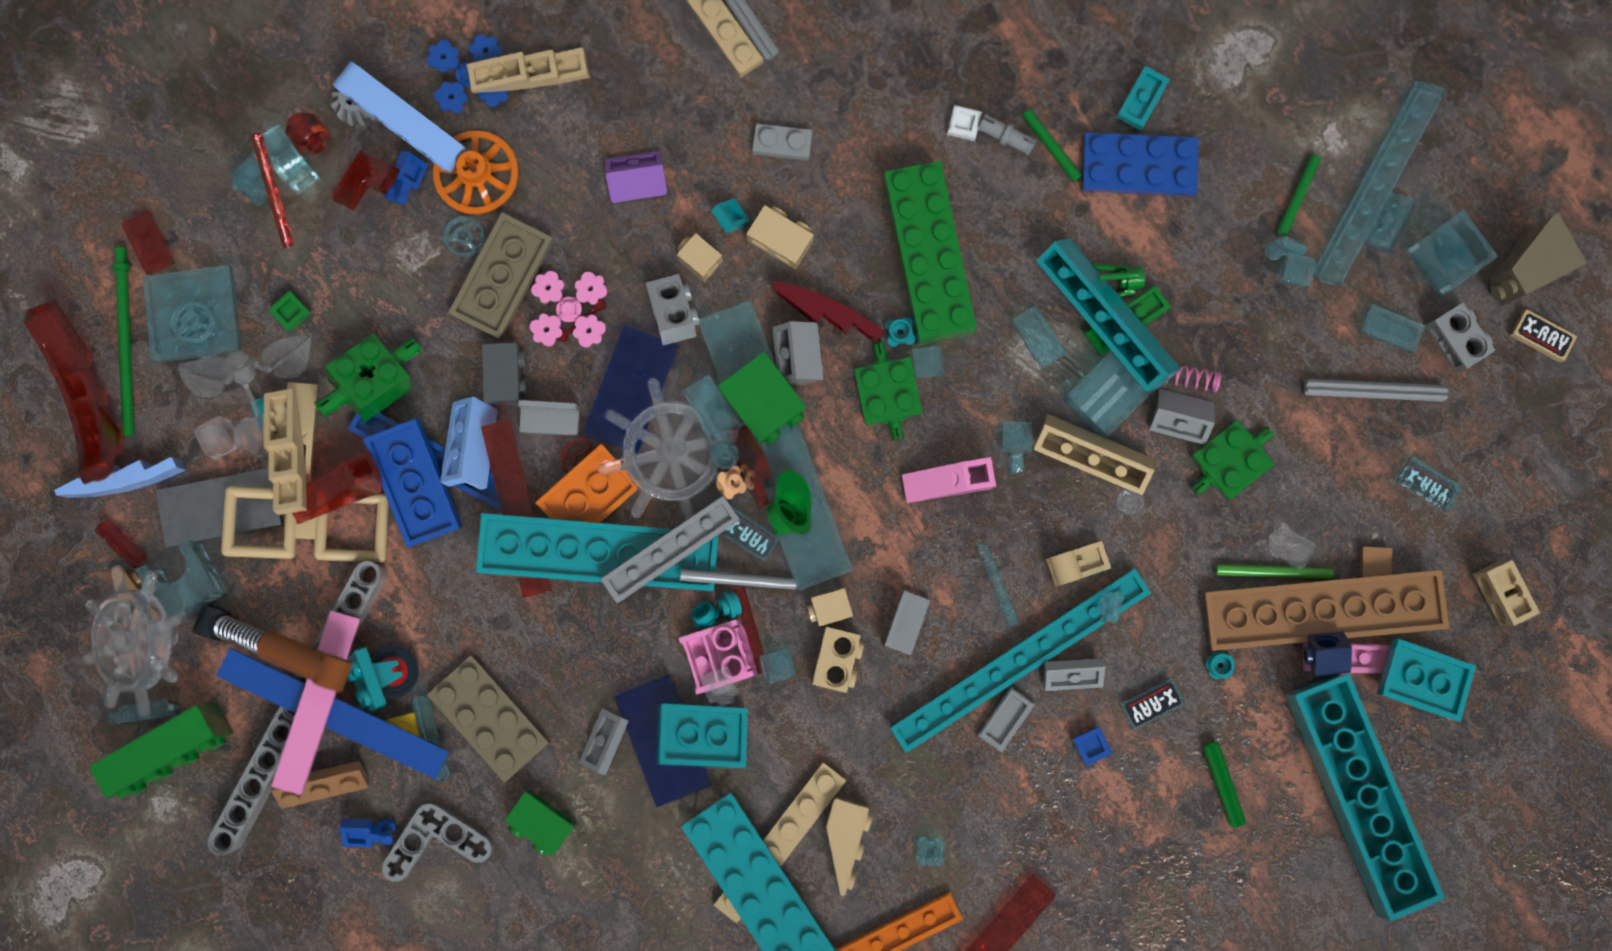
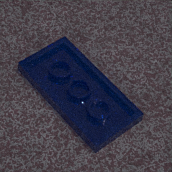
[583,326,679,454]
[614,674,712,807]

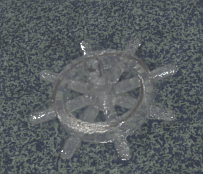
[598,378,743,522]
[82,565,181,717]

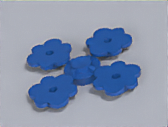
[427,34,508,113]

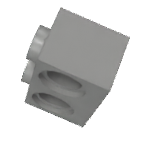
[646,274,699,345]
[1424,302,1496,373]

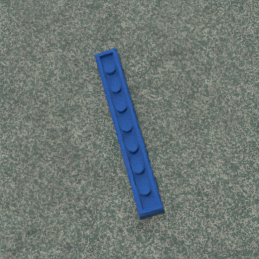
[216,648,450,779]

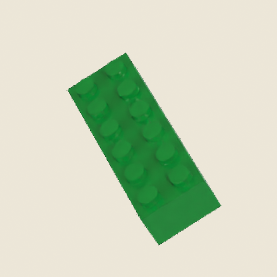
[883,161,977,346]

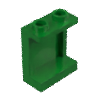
[717,352,807,445]

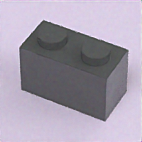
[482,343,528,406]

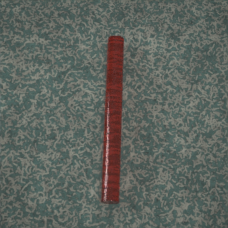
[250,133,294,248]

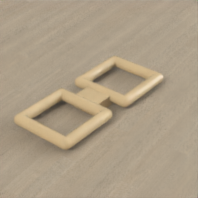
[221,486,389,563]

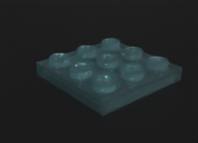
[142,265,242,363]

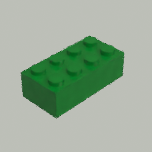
[89,703,233,800]

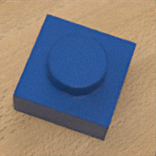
[1072,726,1113,766]

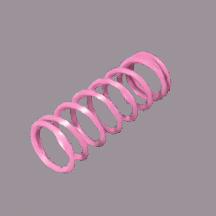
[1165,364,1221,393]

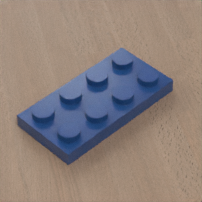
[1082,132,1199,196]
[363,417,463,548]

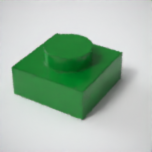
[268,291,312,333]

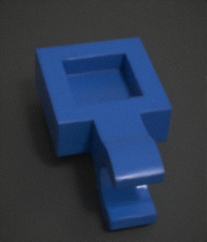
[384,150,429,205]
[339,818,396,848]

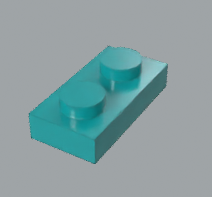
[1117,66,1170,130]

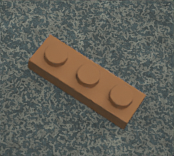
[271,761,369,809]

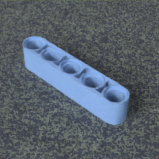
[332,61,467,173]

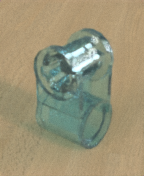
[231,151,272,206]

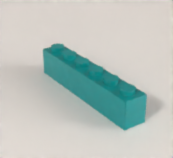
[1036,238,1181,393]

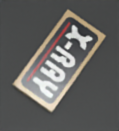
[1509,309,1577,363]

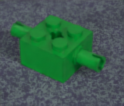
[314,334,422,423]

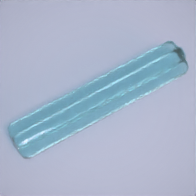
[411,695,450,782]

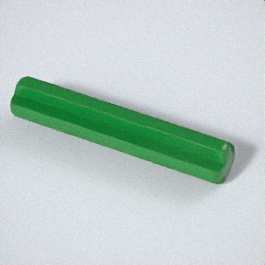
[1202,741,1246,828]

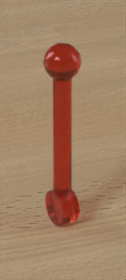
[557,300,606,342]

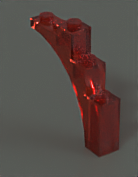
[24,299,125,485]

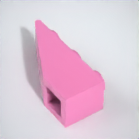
[902,457,996,504]

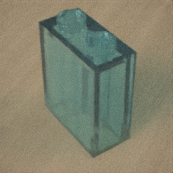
[1062,351,1154,438]

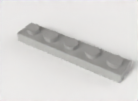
[600,496,740,604]

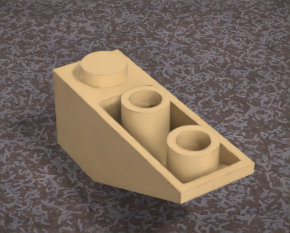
[826,796,873,897]

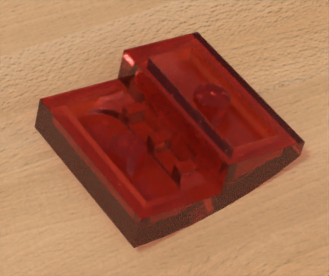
[736,425,772,509]

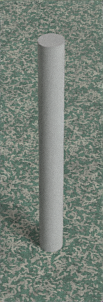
[679,569,797,590]

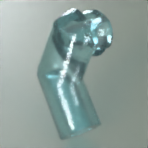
[1265,236,1308,261]

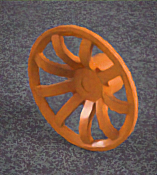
[433,131,519,215]

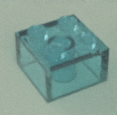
[1406,210,1499,296]

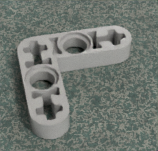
[382,802,494,882]

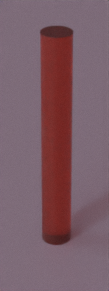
[733,587,769,674]

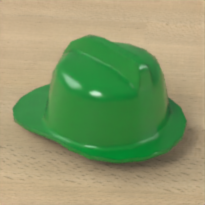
[766,470,811,536]

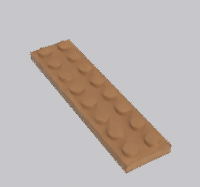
[1203,570,1450,651]

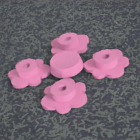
[530,271,608,348]

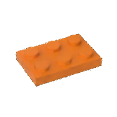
[535,443,640,523]

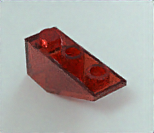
[292,451,382,525]

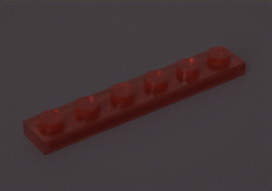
[481,420,552,598]

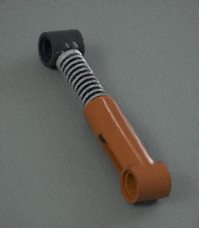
[192,603,353,692]

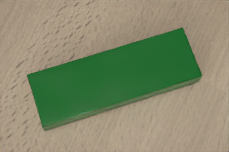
[1083,285,1171,357]

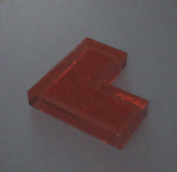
[330,151,400,211]

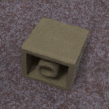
[1488,212,1587,306]

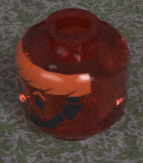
[285,112,329,155]

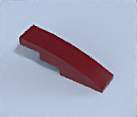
[772,281,884,344]

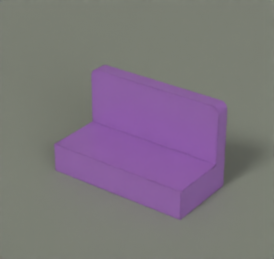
[605,151,667,203]

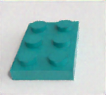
[1377,638,1476,722]
[656,703,748,769]

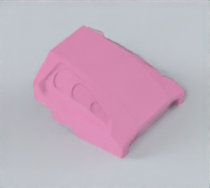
[679,619,757,695]

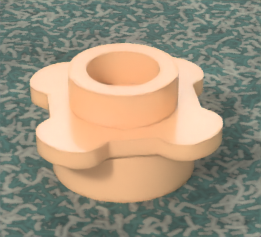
[716,466,746,500]

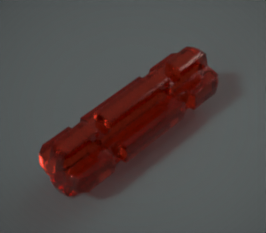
[95,520,146,568]

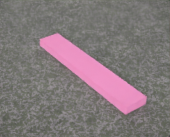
[271,611,361,795]

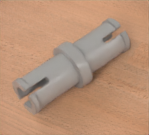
[978,113,1037,156]

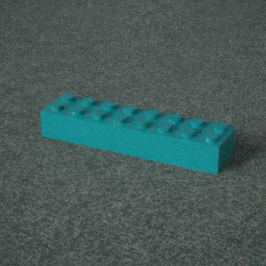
[1284,673,1445,922]

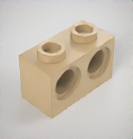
[1473,560,1540,626]
[812,627,865,693]

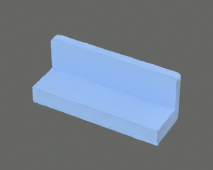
[440,396,498,490]

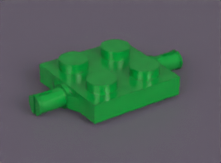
[854,343,923,441]
[1190,420,1275,501]

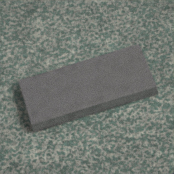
[156,468,284,548]

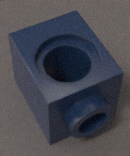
[1303,632,1352,676]

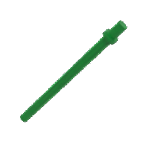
[112,247,135,437]

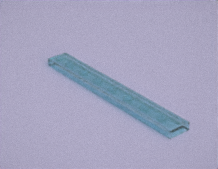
[1312,81,1445,287]

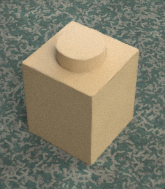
[677,233,723,283]
[807,588,853,627]

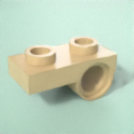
[1045,541,1111,587]

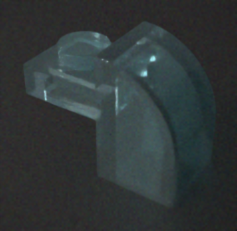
[254,124,320,195]

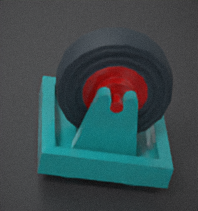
[347,645,419,713]

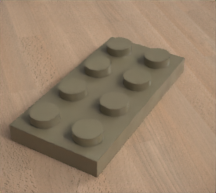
[448,212,554,341]
[427,655,550,783]

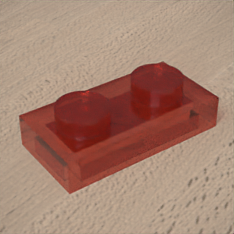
[121,211,176,276]

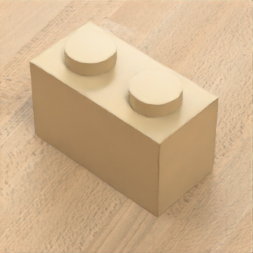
[746,205,814,270]

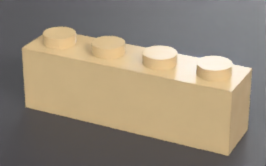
[1033,414,1155,495]

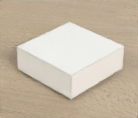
[947,105,982,141]

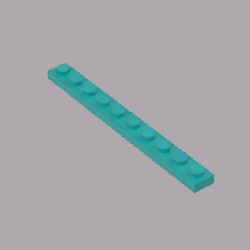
[889,569,1151,753]

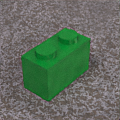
[504,789,577,856]

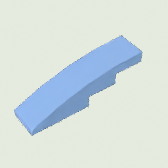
[54,457,186,498]

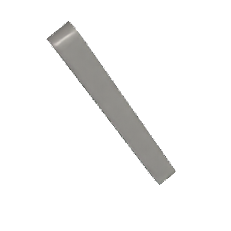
[208,561,387,855]

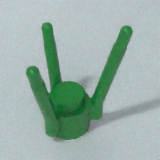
[1091,263,1145,298]

